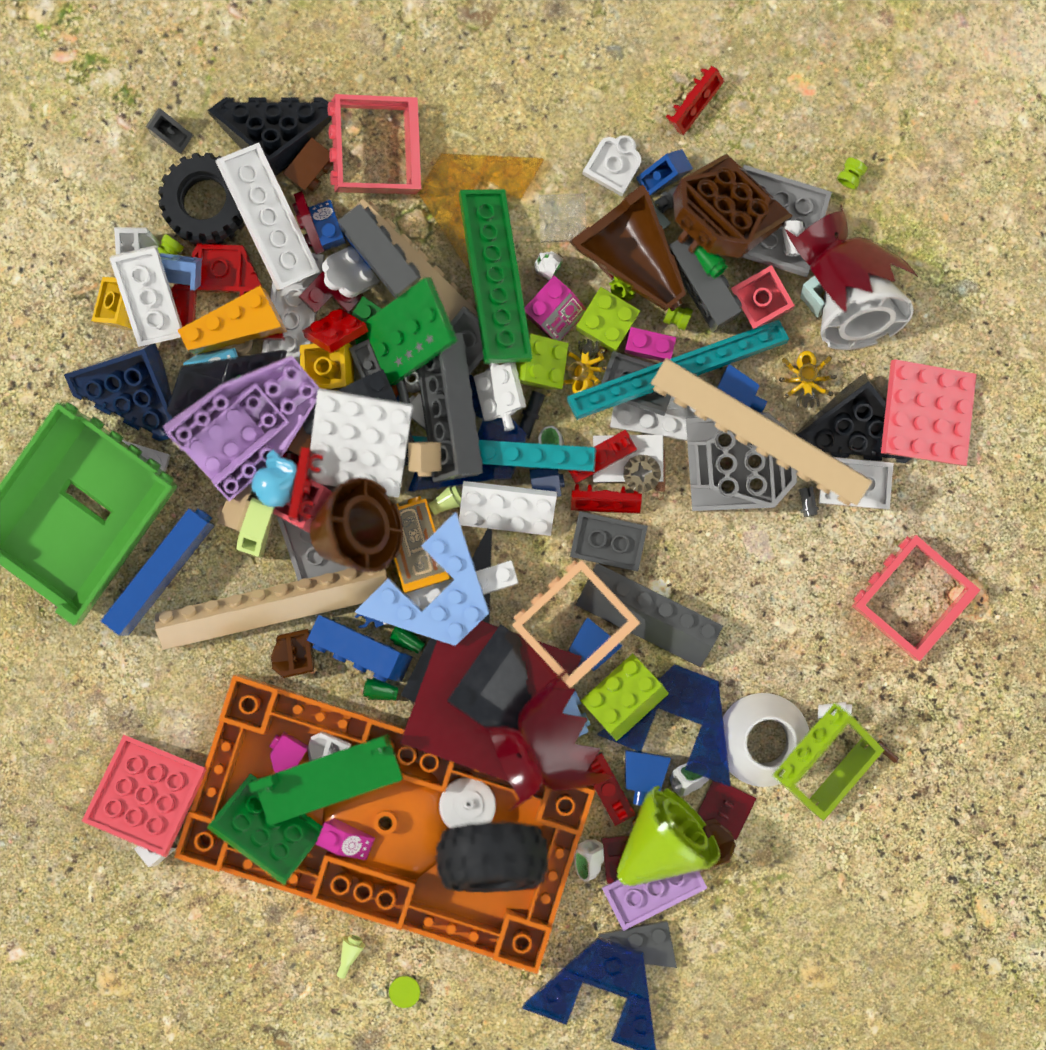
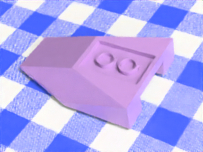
[163,355,319,501]

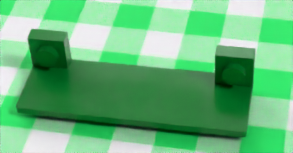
[248,734,403,825]

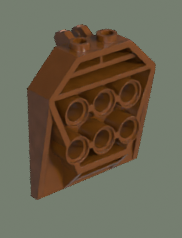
[673,154,792,258]

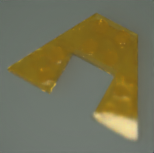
[418,153,544,274]

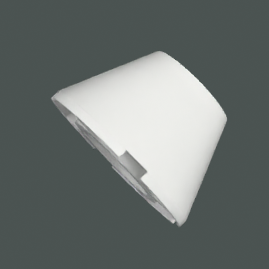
[820,274,913,350]
[716,693,809,787]

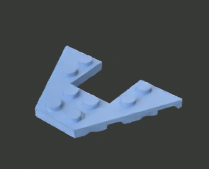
[355,512,489,646]

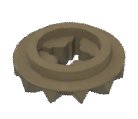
[623,455,661,492]

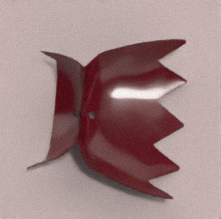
[785,205,918,312]
[474,669,613,811]

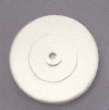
[439,777,496,829]

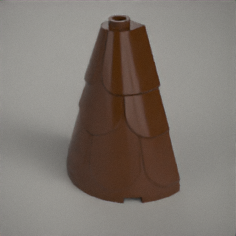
[570,184,686,311]

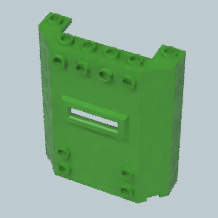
[0,402,178,626]

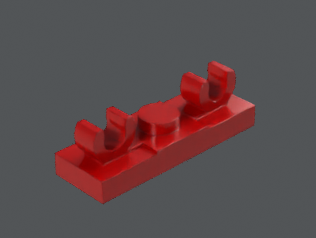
[666,66,725,136]
[568,429,637,484]
[288,447,323,522]
[571,484,642,514]
[587,753,635,826]

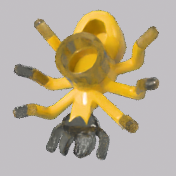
[563,339,607,394]
[779,351,837,408]

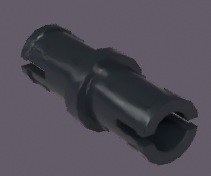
[516,390,546,439]

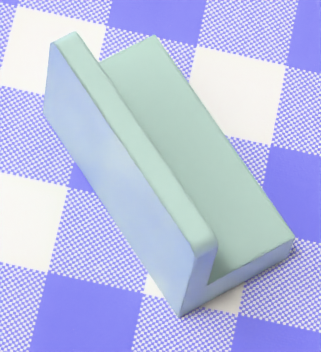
[800,276,825,318]

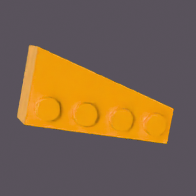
[178,286,287,355]

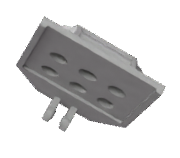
[686,412,798,511]

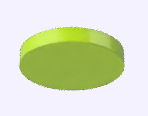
[389,976,420,1008]

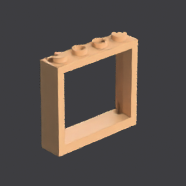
[512,560,641,688]

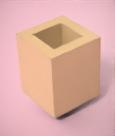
[408,442,441,476]

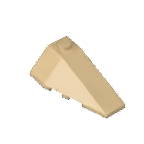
[216,482,260,531]

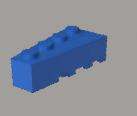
[307,615,413,682]

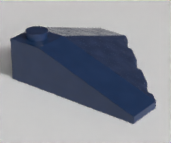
[64,343,174,442]

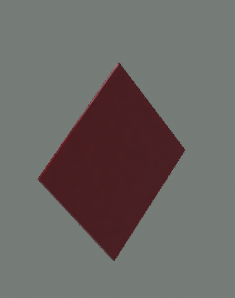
[400,621,582,782]

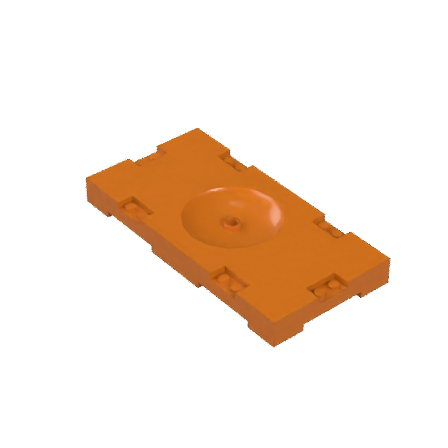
[174,674,595,974]

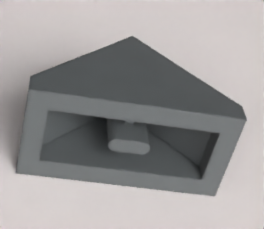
[146,108,194,154]

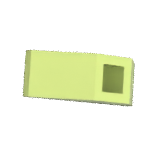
[236,498,274,559]

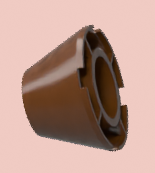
[310,477,403,573]

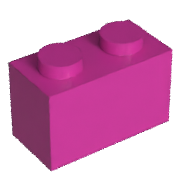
[624,327,676,362]

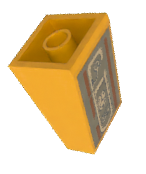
[394,496,451,593]

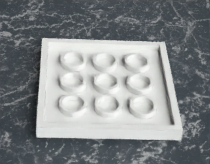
[308,388,413,498]

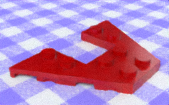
[171,244,285,340]

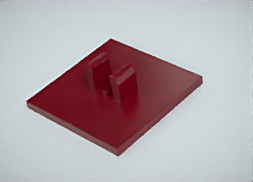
[697,778,757,841]

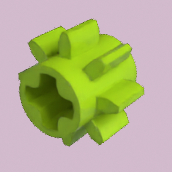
[609,277,636,301]

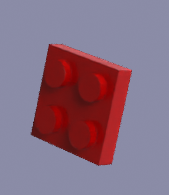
[302,308,368,354]

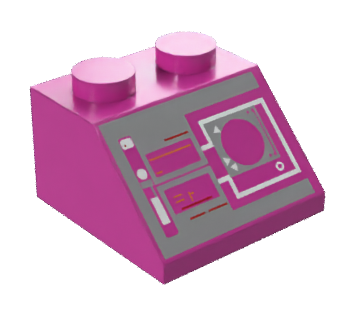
[525,276,586,341]

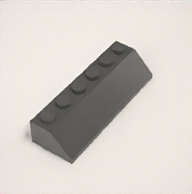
[417,333,483,482]
[575,563,723,667]

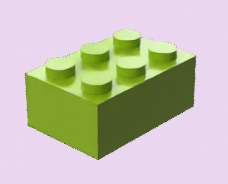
[580,653,669,741]

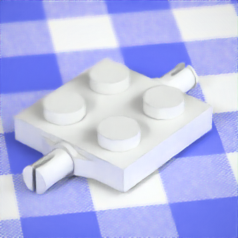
[474,363,526,431]

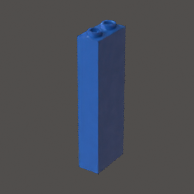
[101,508,215,636]

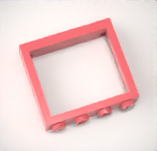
[328,94,421,194]
[852,535,980,661]

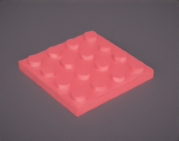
[881,359,976,466]
[82,735,206,858]

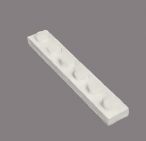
[383,561,519,625]

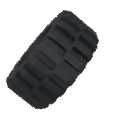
[158,153,245,245]

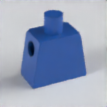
[717,364,767,412]
[568,617,622,671]
[624,749,671,806]

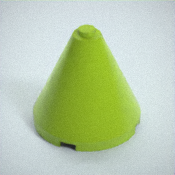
[617,786,720,886]

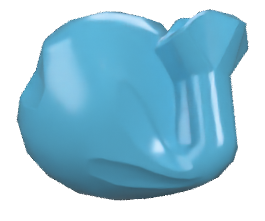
[251,450,297,507]

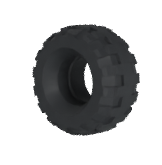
[437,822,548,893]

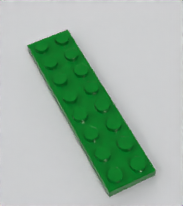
[459,189,533,364]

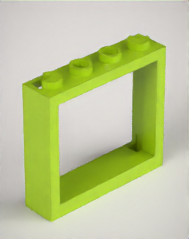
[772,702,884,821]

